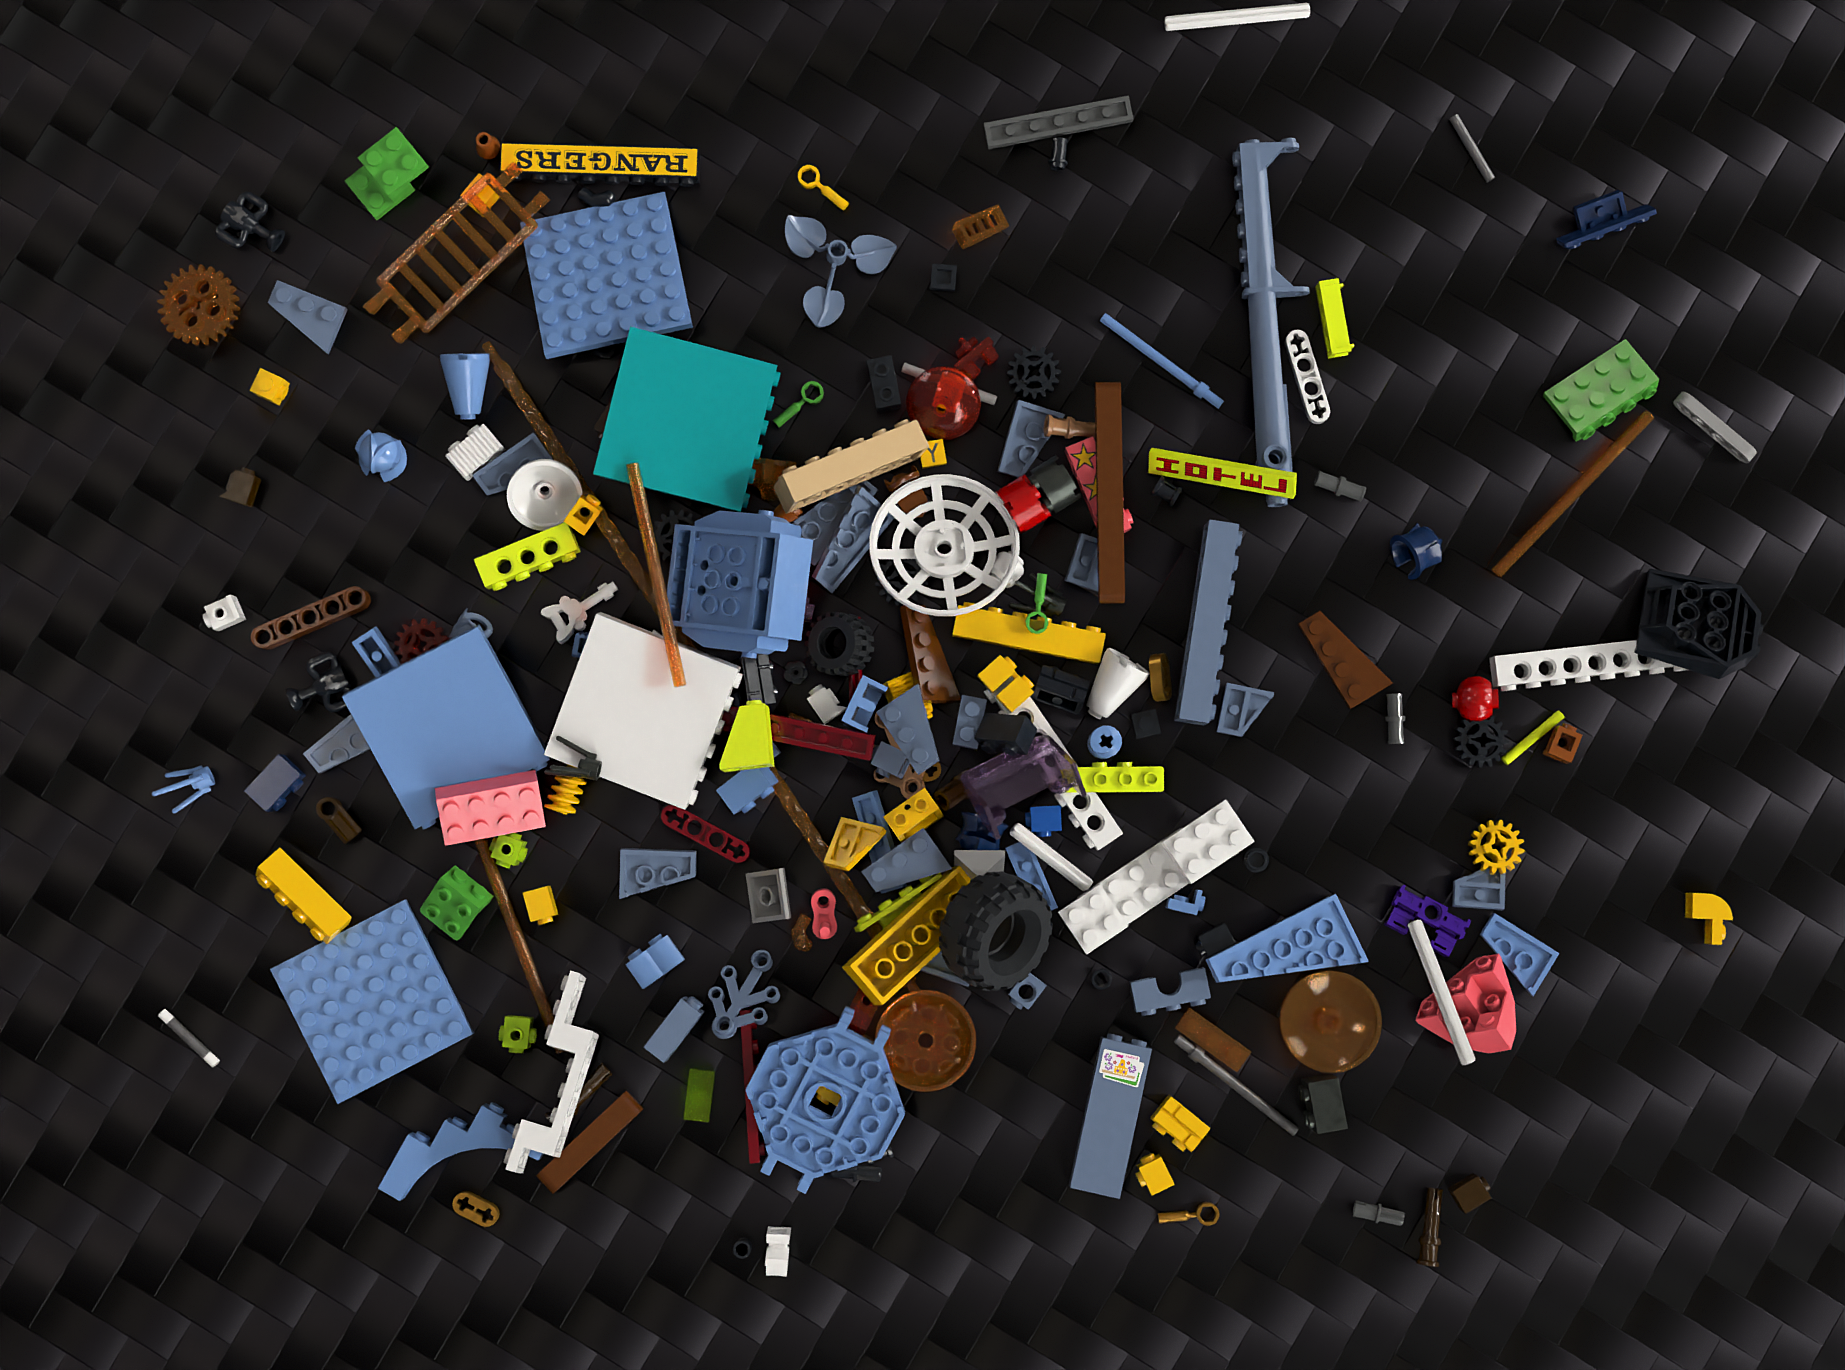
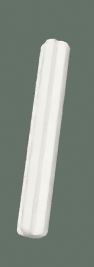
[1009,823,1093,891]

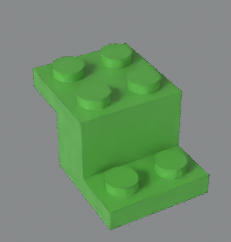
[345,127,429,220]

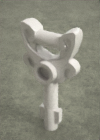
[541,581,618,644]

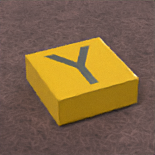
[920,439,947,469]

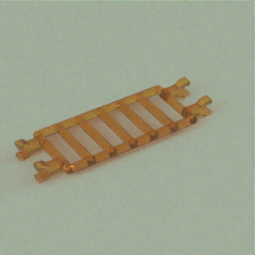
[363,162,550,344]

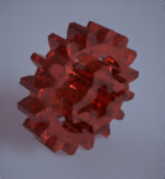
[394,618,449,664]

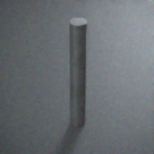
[1449,114,1495,183]

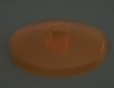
[1280,971,1382,1073]

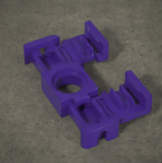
[1384,885,1471,957]

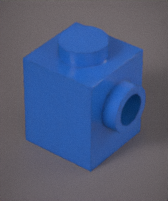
[1025,806,1062,837]

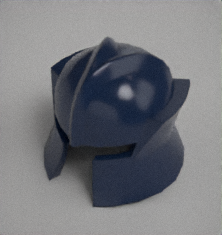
[1390,523,1442,579]
[955,812,1009,850]

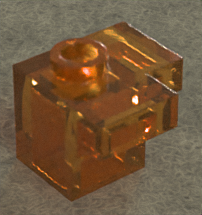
[748,458,796,501]

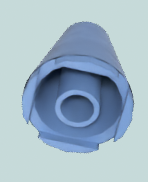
[440,353,490,419]

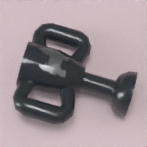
[215,192,285,252]
[286,652,352,712]

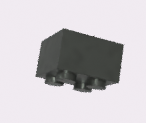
[1298,1073,1348,1134]

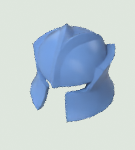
[355,429,407,482]

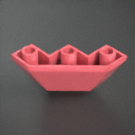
[1416,953,1516,1054]

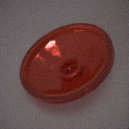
[906,366,981,440]

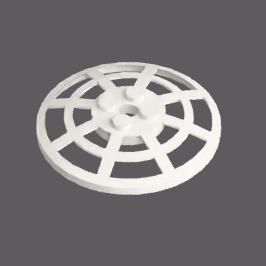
[869,474,1020,616]

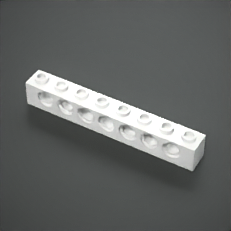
[1489,640,1687,691]
[984,677,1123,850]

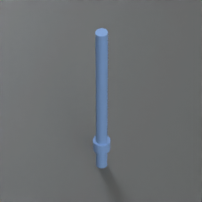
[1100,313,1224,409]

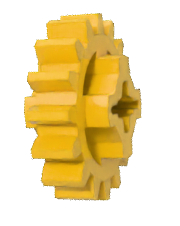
[1468,820,1525,875]

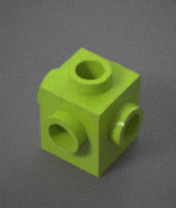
[489,833,528,868]
[499,1015,537,1053]

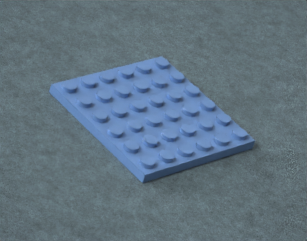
[520,192,693,359]
[270,899,474,1104]

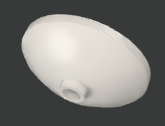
[507,459,582,531]

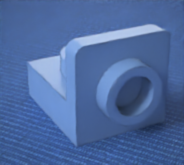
[1165,889,1205,915]

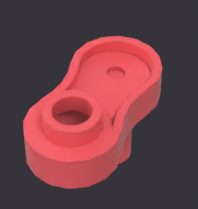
[811,888,837,939]

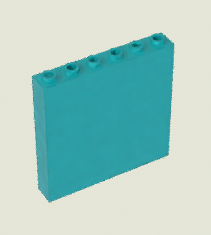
[593,326,781,512]

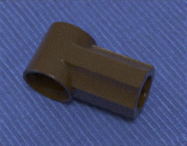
[934,768,983,811]
[316,797,362,844]

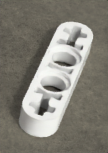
[1285,330,1330,424]

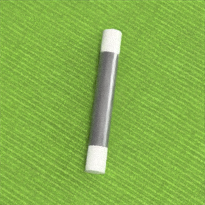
[158,1009,220,1068]

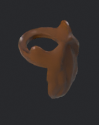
[884,465,928,517]

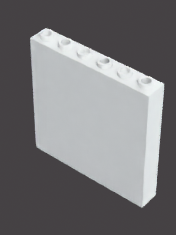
[544,612,743,810]

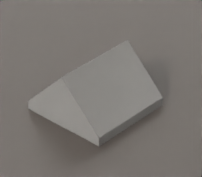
[954,850,1005,879]
[746,868,791,923]

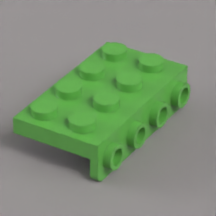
[1543,339,1659,441]

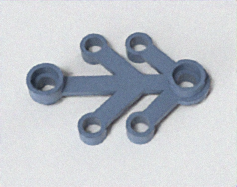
[708,950,780,1039]

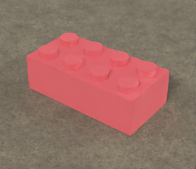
[435,770,546,846]

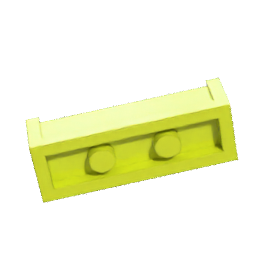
[1315,278,1354,359]

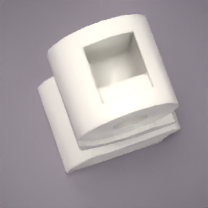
[765,1226,791,1277]

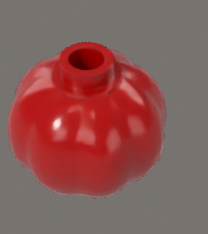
[1452,676,1499,722]

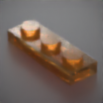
[1175,1008,1251,1072]

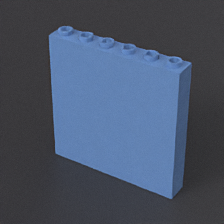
[342,624,550,829]

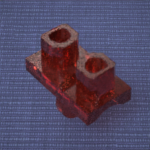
[954,336,999,381]

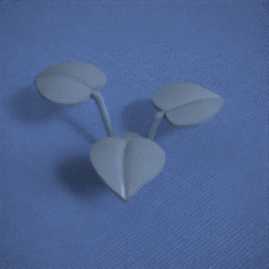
[785,215,897,327]

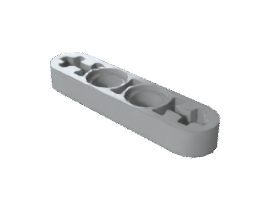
[1673,392,1757,463]

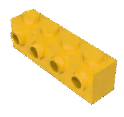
[255,848,352,944]

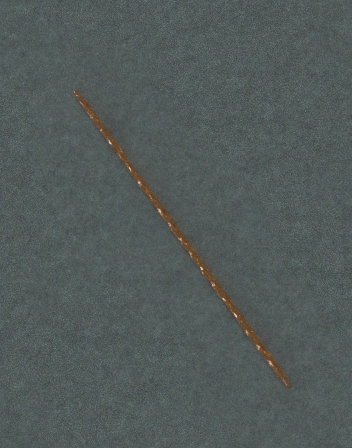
[482,341,929,1008]

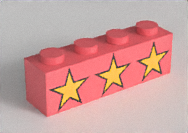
[1064,436,1133,533]

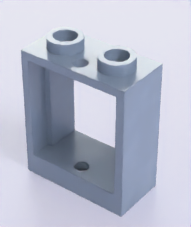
[644,996,705,1063]

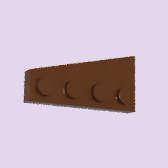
[900,605,961,703]
[1298,611,1393,709]

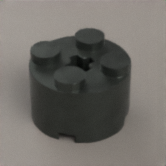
[1028,455,1082,513]

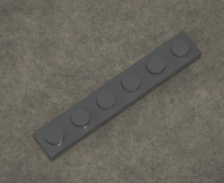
[984,95,1133,149]

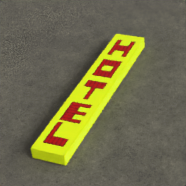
[1148,448,1297,499]

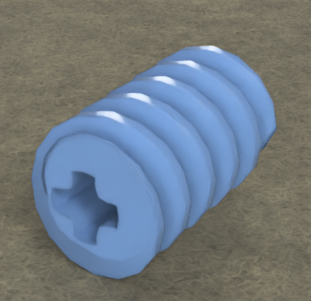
[1087,726,1122,759]

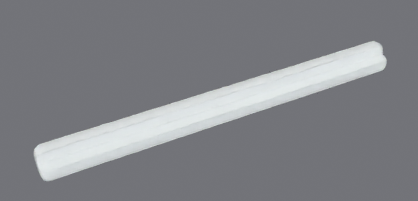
[1164,3,1310,31]
[1408,920,1475,1065]

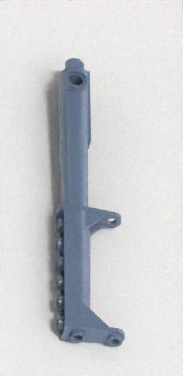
[1232,138,1310,507]

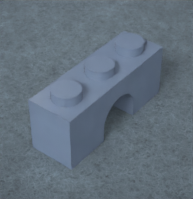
[1129,967,1211,1016]

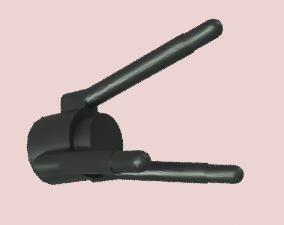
[1009,573,1067,618]
[544,736,602,781]

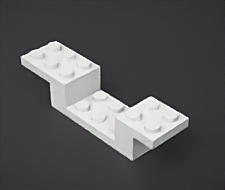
[1058,800,1254,955]
[504,971,599,1173]

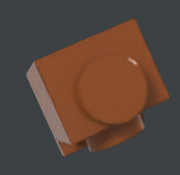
[1543,723,1583,764]

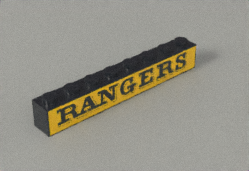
[500,143,701,187]

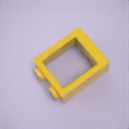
[883,788,944,843]

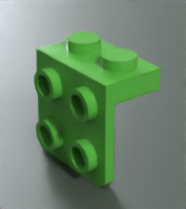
[420,865,494,940]

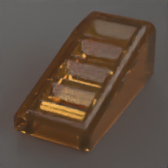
[952,204,1009,249]

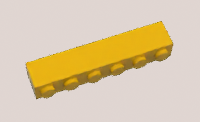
[952,602,1106,665]

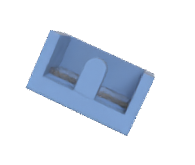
[841,675,888,733]

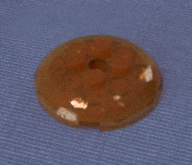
[875,990,976,1092]

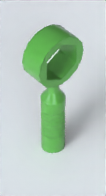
[773,381,824,428]
[1025,573,1048,634]

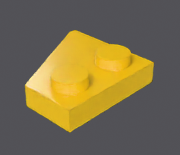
[824,817,887,871]

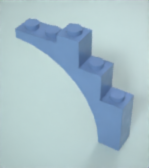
[378,1102,544,1201]

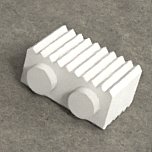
[446,424,506,481]

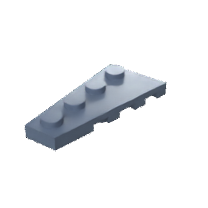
[812,485,894,593]

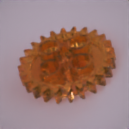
[157,264,240,346]

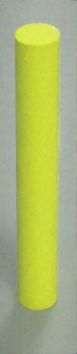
[1501,710,1565,765]

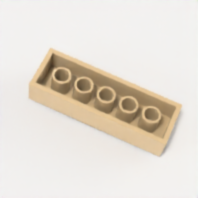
[773,419,929,514]

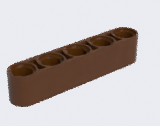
[251,586,371,650]
[536,1090,644,1194]

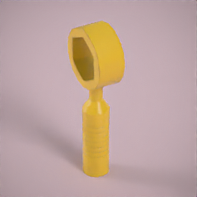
[798,165,849,211]

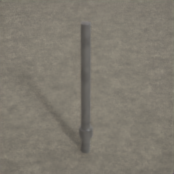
[1174,1034,1299,1136]

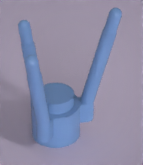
[152,765,215,813]

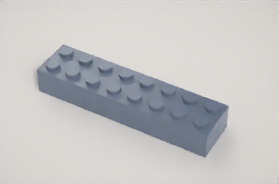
[1174,519,1242,726]

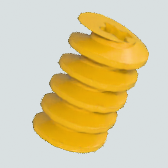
[544,764,587,815]

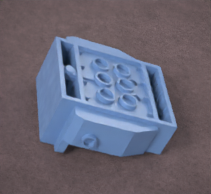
[663,510,813,658]

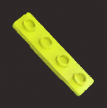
[1063,762,1164,793]
[854,873,943,932]

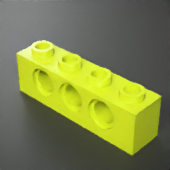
[474,522,581,591]

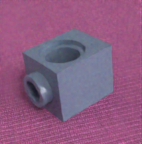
[1008,973,1047,1010]

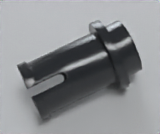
[1048,137,1068,171]

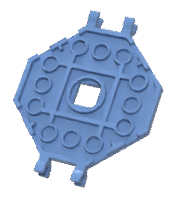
[746,1006,905,1194]

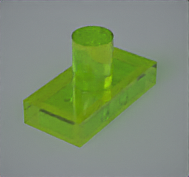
[684,1068,715,1122]

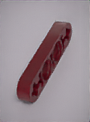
[661,805,750,863]

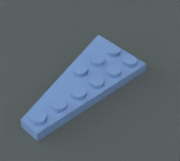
[1206,894,1369,983]

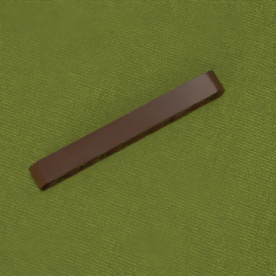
[1095,382,1125,604]

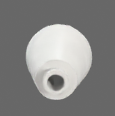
[1086,648,1150,719]

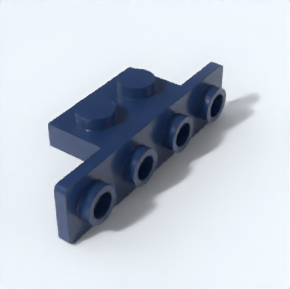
[1556,190,1657,249]

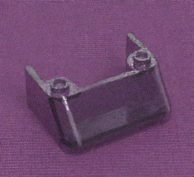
[961,735,1087,840]

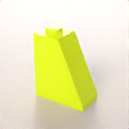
[719,700,775,772]

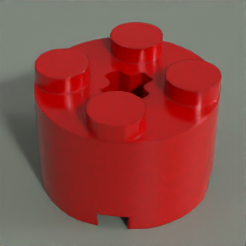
[995,474,1051,534]

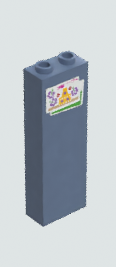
[1069,1033,1152,1199]

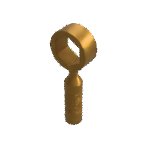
[1158,1202,1219,1226]

